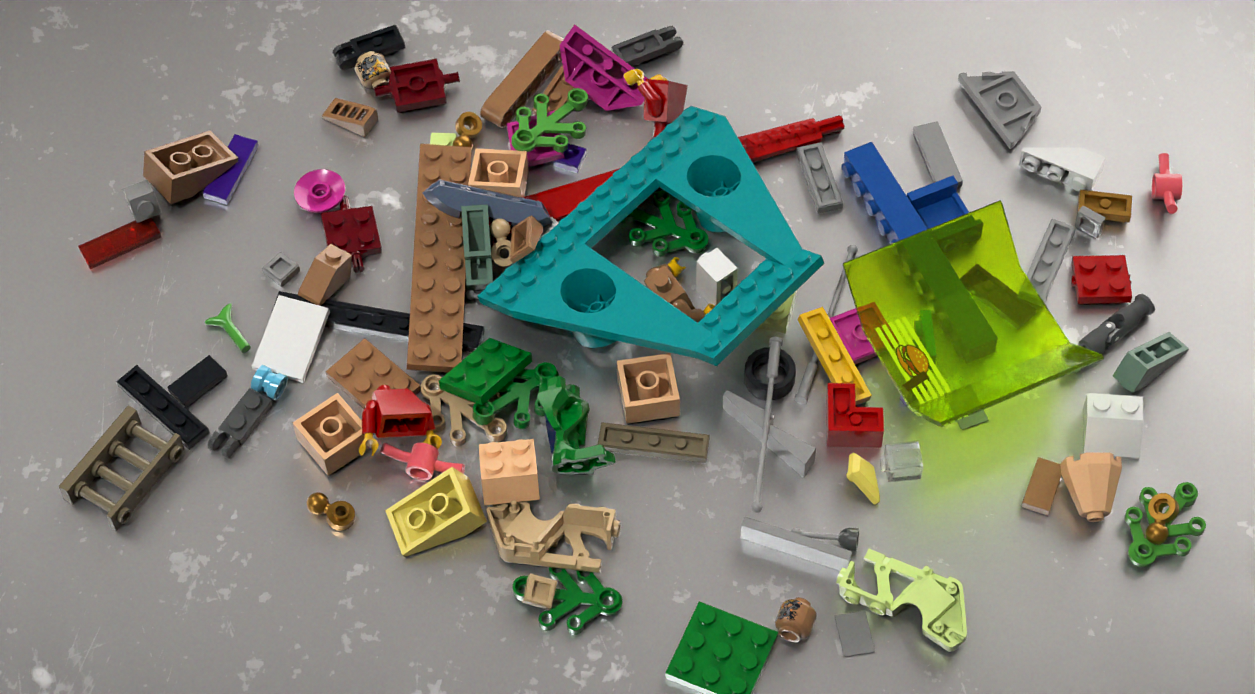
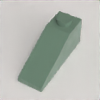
[1113,332,1189,393]

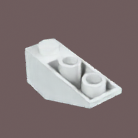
[1019,148,1106,191]

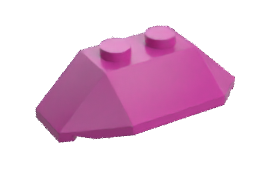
[560,24,648,111]

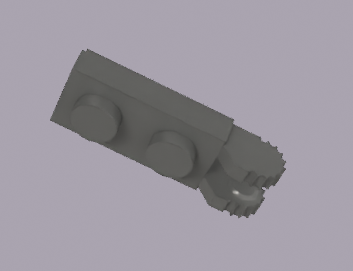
[611,25,684,66]
[207,388,273,458]

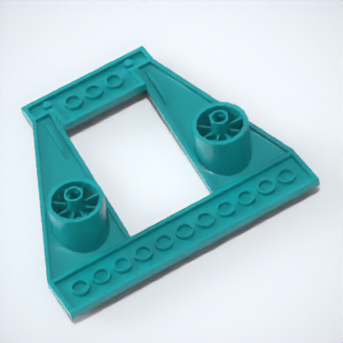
[477,106,825,366]

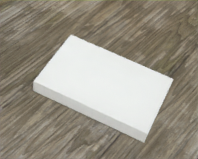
[252,295,330,383]

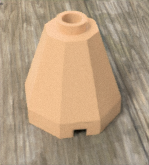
[1060,453,1122,522]

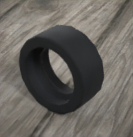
[744,347,796,400]

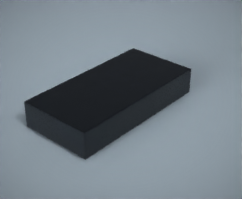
[167,355,228,408]

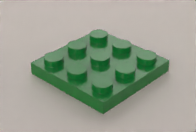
[665,601,778,694]

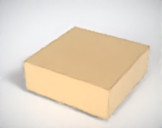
[522,573,557,610]

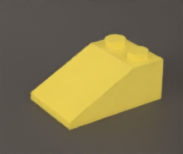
[385,467,487,557]

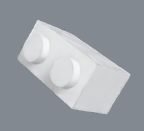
[696,248,738,306]

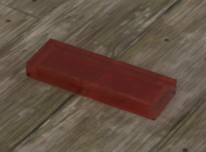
[78,217,161,270]

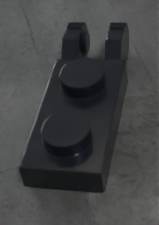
[333,25,406,70]

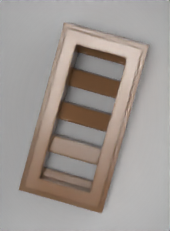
[322,98,378,137]
[510,215,543,263]

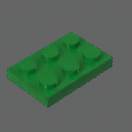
[439,338,533,405]

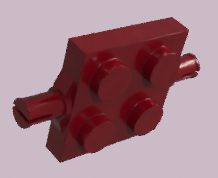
[374,58,460,112]
[321,195,382,273]

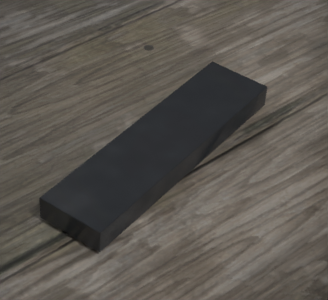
[116,365,210,450]

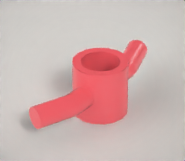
[1152,153,1182,214]
[380,443,465,480]

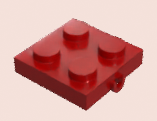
[1071,255,1132,304]

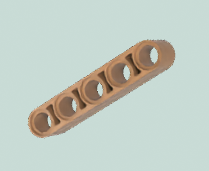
[480,30,564,128]

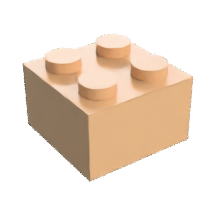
[468,149,529,198]
[617,353,680,424]
[293,393,370,476]
[479,439,540,505]

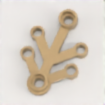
[421,374,507,446]

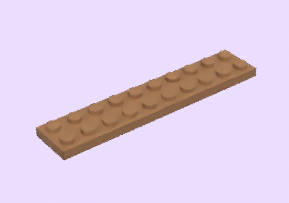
[406,143,472,372]

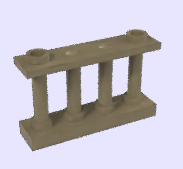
[58,405,184,531]

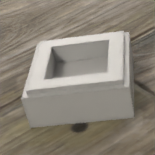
[1075,206,1106,238]
[262,252,300,287]

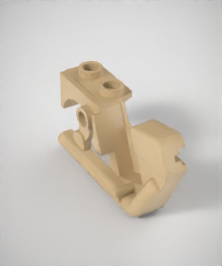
[487,500,621,573]

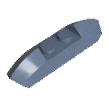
[422,180,553,230]

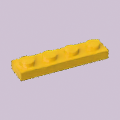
[797,307,872,405]

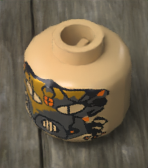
[355,51,391,89]

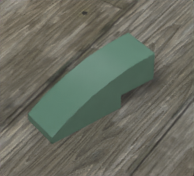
[461,204,493,290]

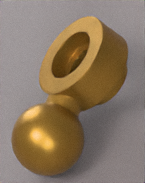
[452,112,482,151]
[307,492,355,531]
[1146,493,1179,545]

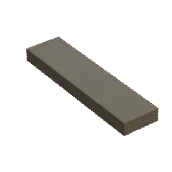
[597,422,710,463]

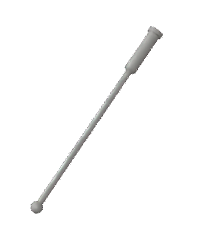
[794,245,858,404]
[751,337,783,513]

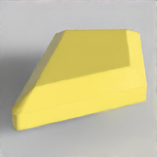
[846,452,880,505]

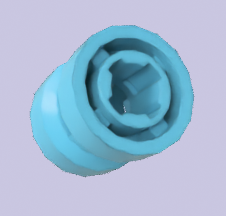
[251,365,288,401]

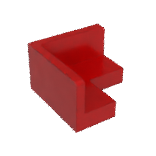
[826,383,884,448]

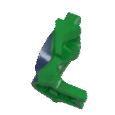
[537,376,616,475]

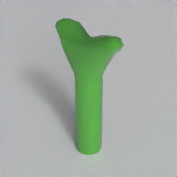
[205,303,251,353]

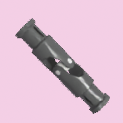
[1062,294,1155,373]

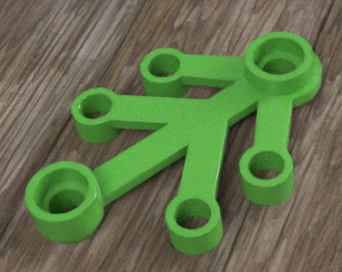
[511,88,588,152]
[1124,482,1206,567]

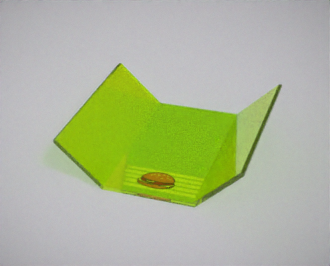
[843,200,1104,427]

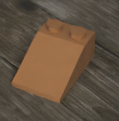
[143,130,238,204]

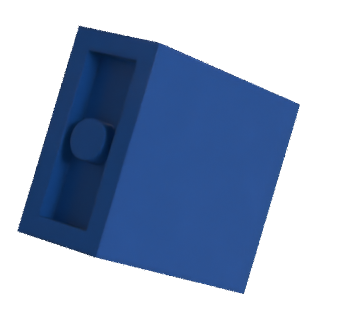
[907,176,983,252]

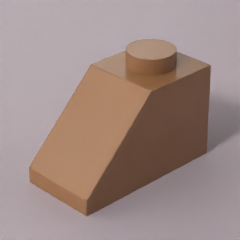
[298,244,352,306]

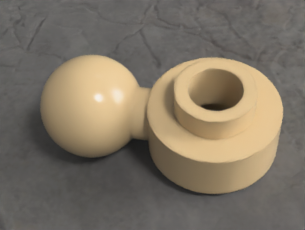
[489,218,513,267]

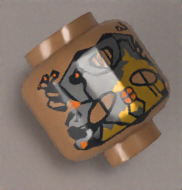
[775,597,816,642]

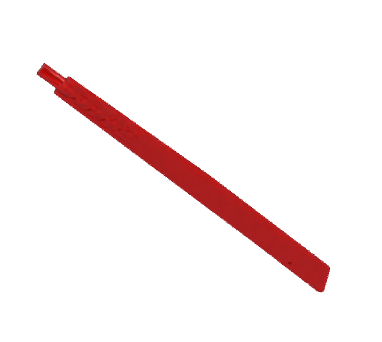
[489,115,845,242]

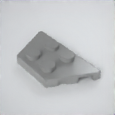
[958,71,1041,149]

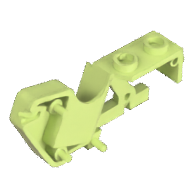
[836,549,967,652]

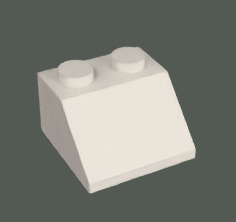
[1083,393,1143,461]

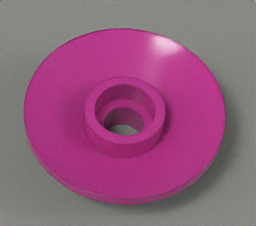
[294,169,346,213]

